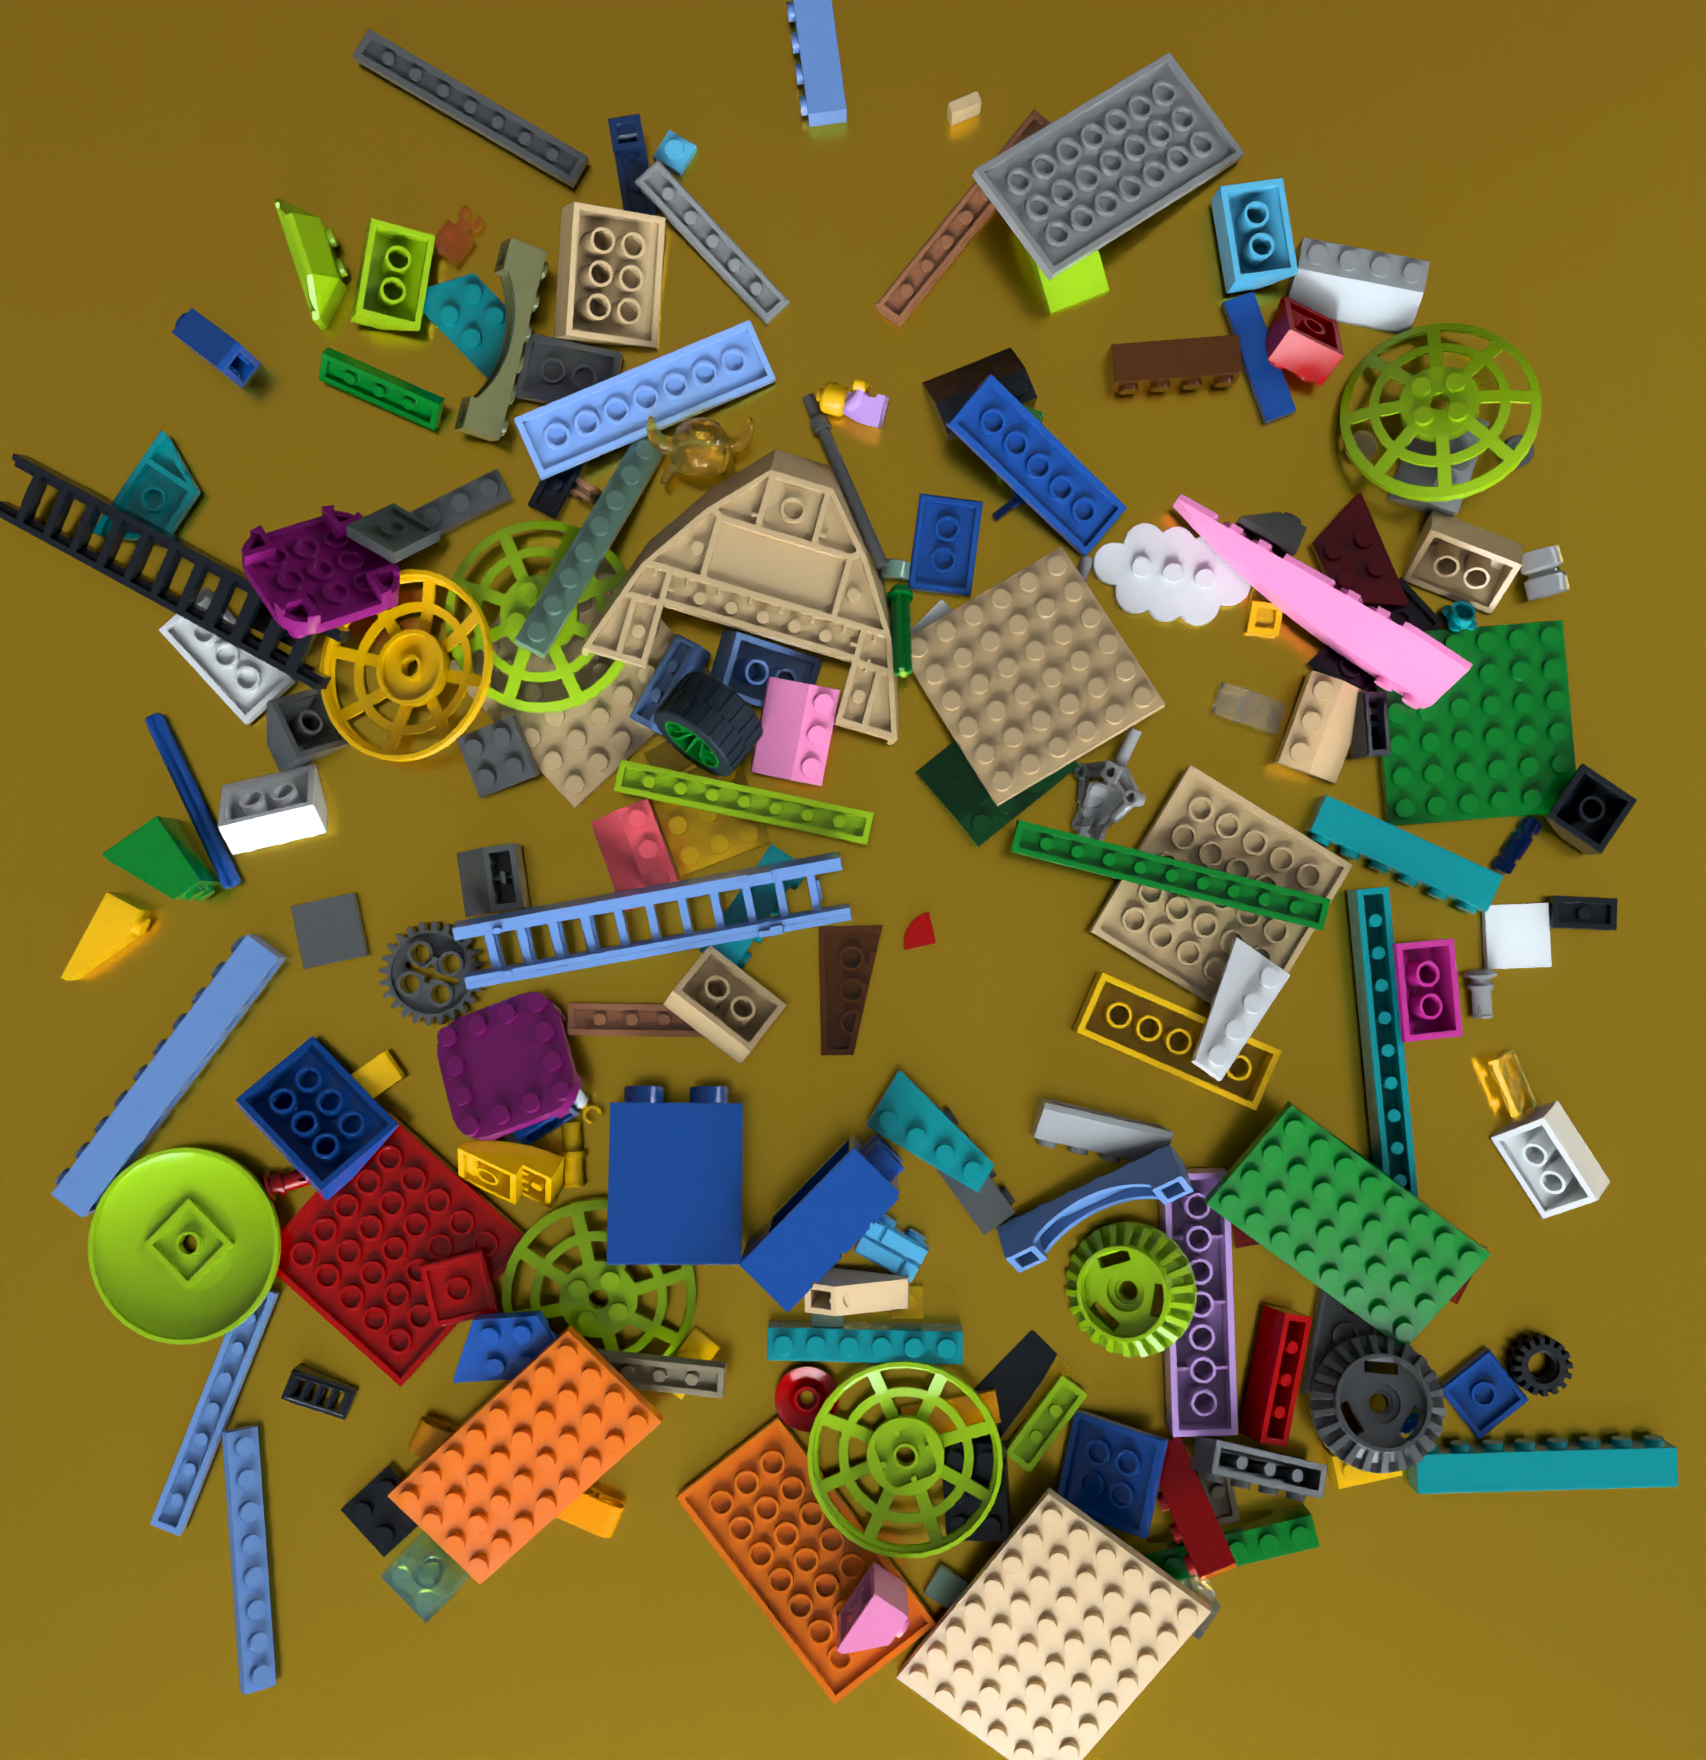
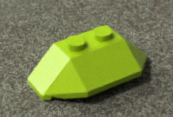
[273,198,349,330]

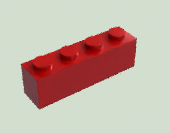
[1239,1304,1313,1447]
[1157,1437,1236,1582]

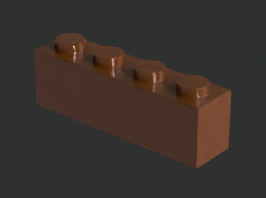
[1107,335,1242,395]

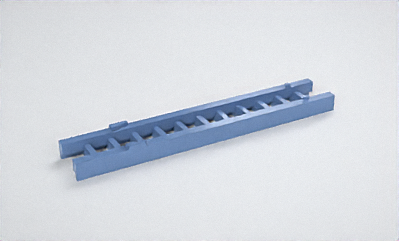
[452,851,852,990]

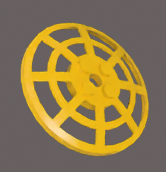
[319,569,493,762]

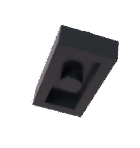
[1549,896,1618,931]

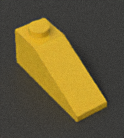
[61,892,152,981]

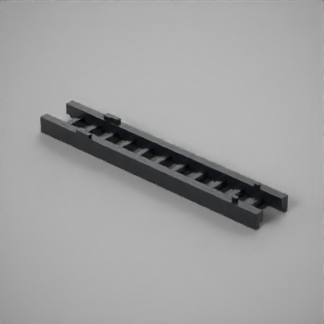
[0,453,352,690]

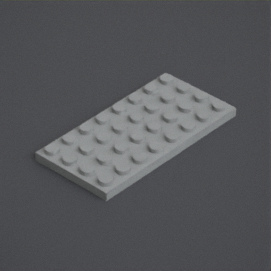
[972,52,1245,280]

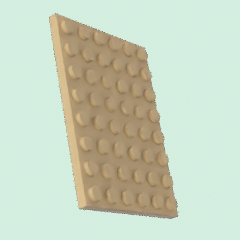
[896,1488,1211,1760]

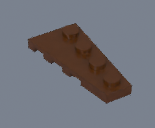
[818,925,883,1056]

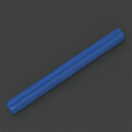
[145,713,241,889]

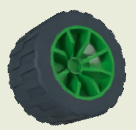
[654,672,763,776]

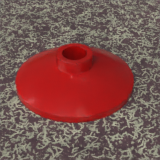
[775,1366,839,1432]

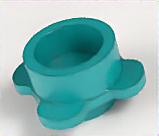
[1441,601,1478,632]

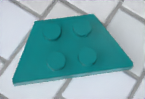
[423,273,506,378]
[93,430,201,544]

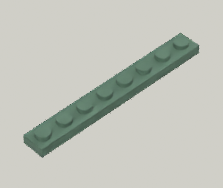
[515,436,667,659]

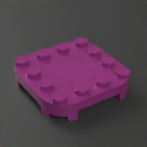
[241,505,400,638]
[437,992,583,1141]

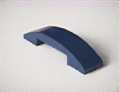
[608,114,657,216]

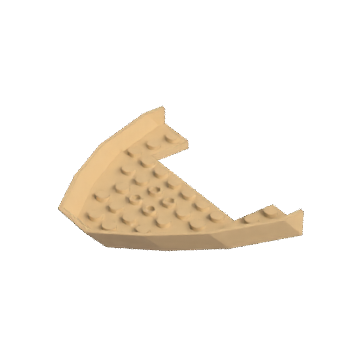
[582,449,900,746]

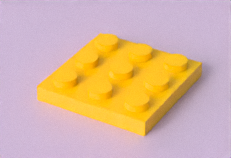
[652,763,771,877]

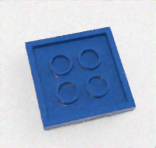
[1057,1409,1169,1539]

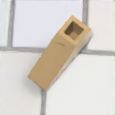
[804,1268,909,1316]

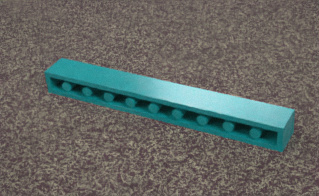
[1347,887,1418,1197]

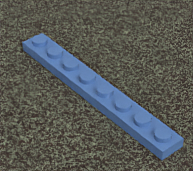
[150,1289,280,1536]
[222,1424,276,1695]

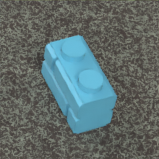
[854,1214,929,1282]

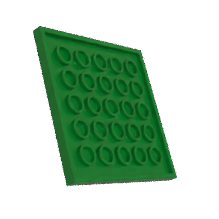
[1373,620,1576,826]

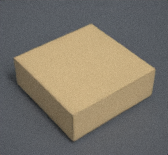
[947,91,982,126]

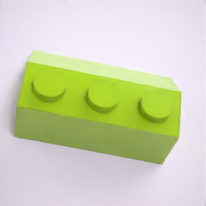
[350,218,435,331]

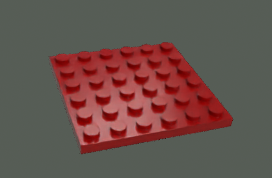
[276,1112,525,1387]

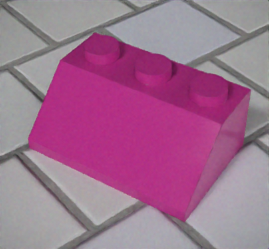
[1393,939,1463,1042]

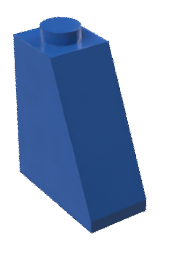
[172,307,261,388]

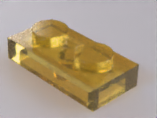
[1488,1049,1538,1122]

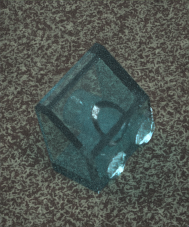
[380,1531,470,1623]

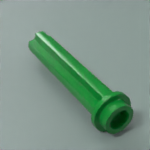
[888,584,913,678]

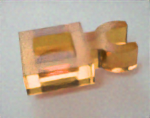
[433,205,484,268]

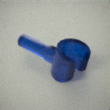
[992,488,1026,520]

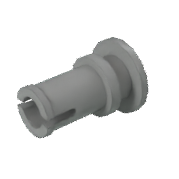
[1464,969,1497,1019]

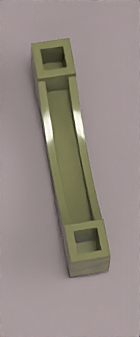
[454,238,548,442]

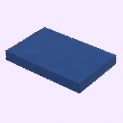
[908,493,983,598]

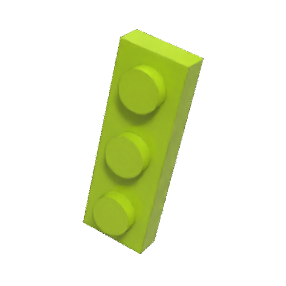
[1006,1373,1088,1473]

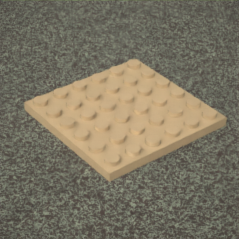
[911,546,1165,806]
[450,558,711,808]
[1089,765,1353,1005]

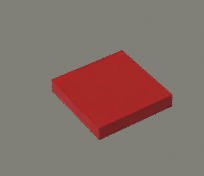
[419,1248,499,1329]

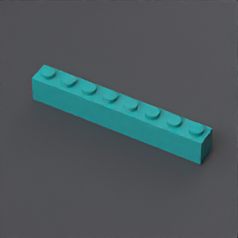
[1408,1435,1678,1494]

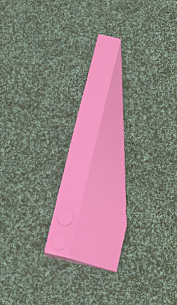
[1173,494,1473,709]

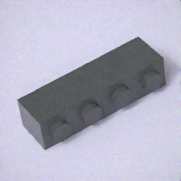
[935,1104,1016,1235]

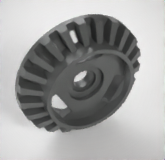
[1309,1335,1446,1473]

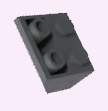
[457,843,530,917]

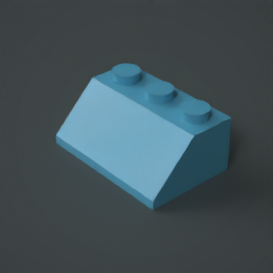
[1211,178,1298,294]

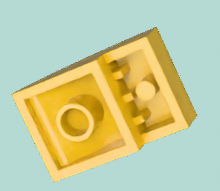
[457,1141,564,1208]

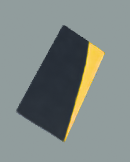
[972,1330,1072,1440]

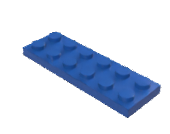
[946,374,1127,556]

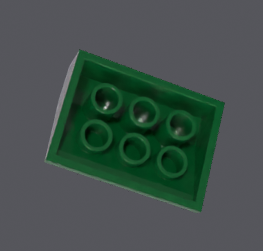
[915,741,1079,847]

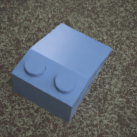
[710,630,822,709]

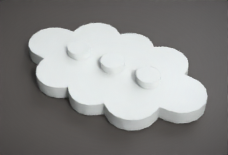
[1092,523,1251,626]

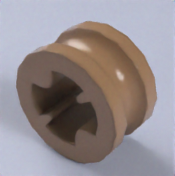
[569,478,602,506]

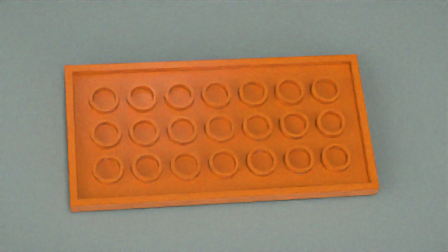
[387,1325,664,1584]
[676,1415,937,1704]

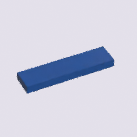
[1222,291,1296,424]

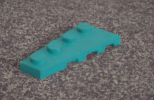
[866,1069,994,1193]

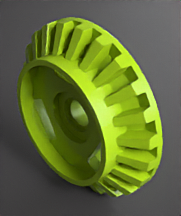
[1066,1222,1197,1358]

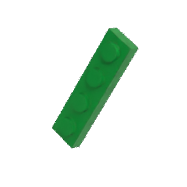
[319,347,445,431]

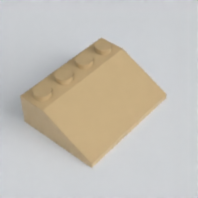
[554,202,666,349]

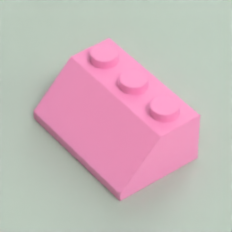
[750,676,840,786]
[837,1562,910,1654]

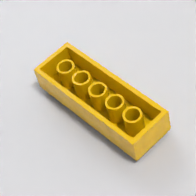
[1072,972,1282,1111]

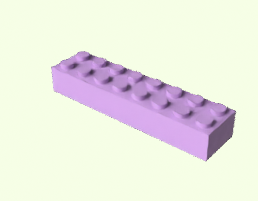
[1159,1168,1238,1437]

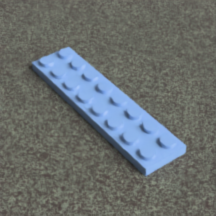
[514,320,776,481]

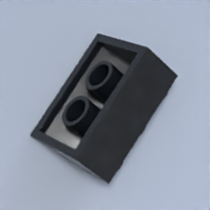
[922,347,1037,443]

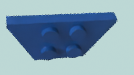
[453,1310,558,1383]

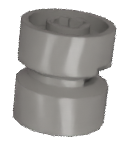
[1520,545,1570,601]

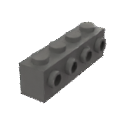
[1190,1436,1328,1502]

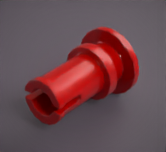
[263,1169,310,1202]

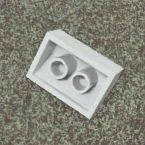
[218,763,327,855]
[1491,1100,1610,1219]

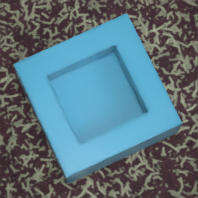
[653,130,697,177]

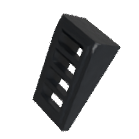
[1351,691,1391,759]
[281,1364,358,1420]

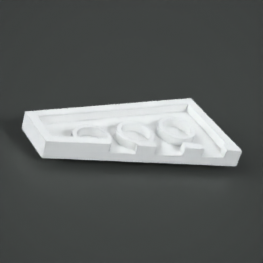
[1191,937,1290,1081]

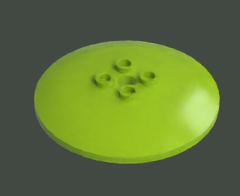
[88,1147,281,1345]

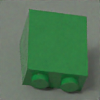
[102,816,220,902]

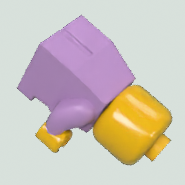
[816,379,890,429]

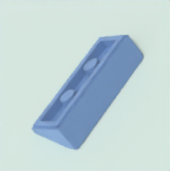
[629,634,711,736]

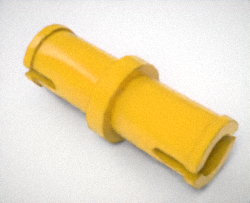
[560,1121,586,1188]

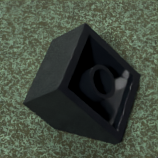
[1545,764,1637,855]

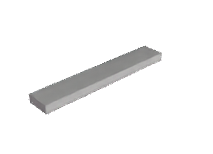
[635,159,790,326]

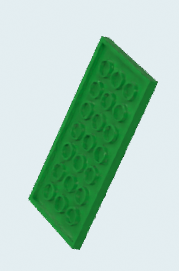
[1204,1101,1491,1347]

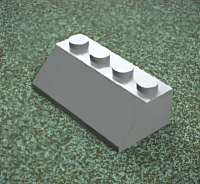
[1286,237,1430,334]
[1031,1097,1174,1163]

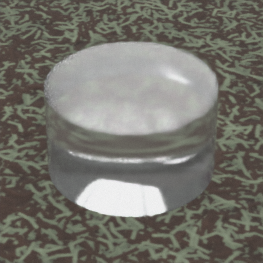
[1345,430,1377,460]

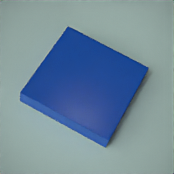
[1439,1347,1529,1440]

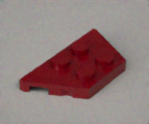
[1311,493,1409,609]

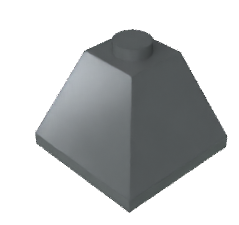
[1235,512,1307,558]
[267,689,349,773]

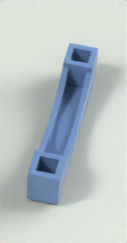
[997,1145,1194,1273]

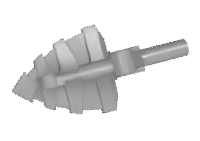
[1072,727,1146,841]

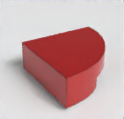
[904,912,936,950]

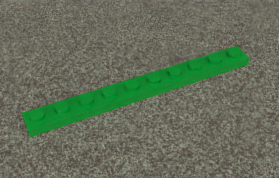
[1009,820,1331,931]

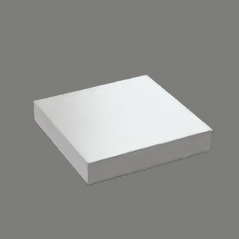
[1481,903,1552,969]

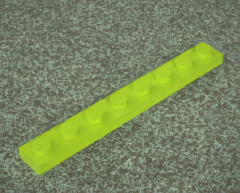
[614,759,874,845]

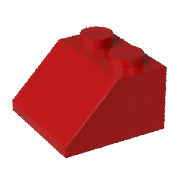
[1265,296,1344,386]

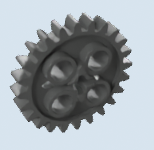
[379,921,485,1026]

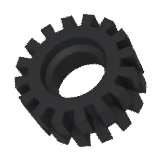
[1506,1333,1573,1397]

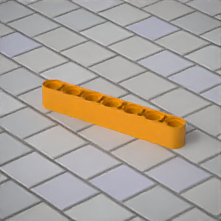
[408,1416,625,1538]

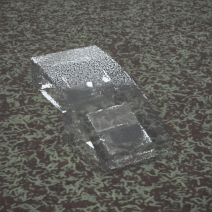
[1211,682,1287,734]

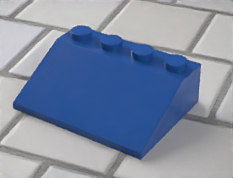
[235,1036,399,1201]

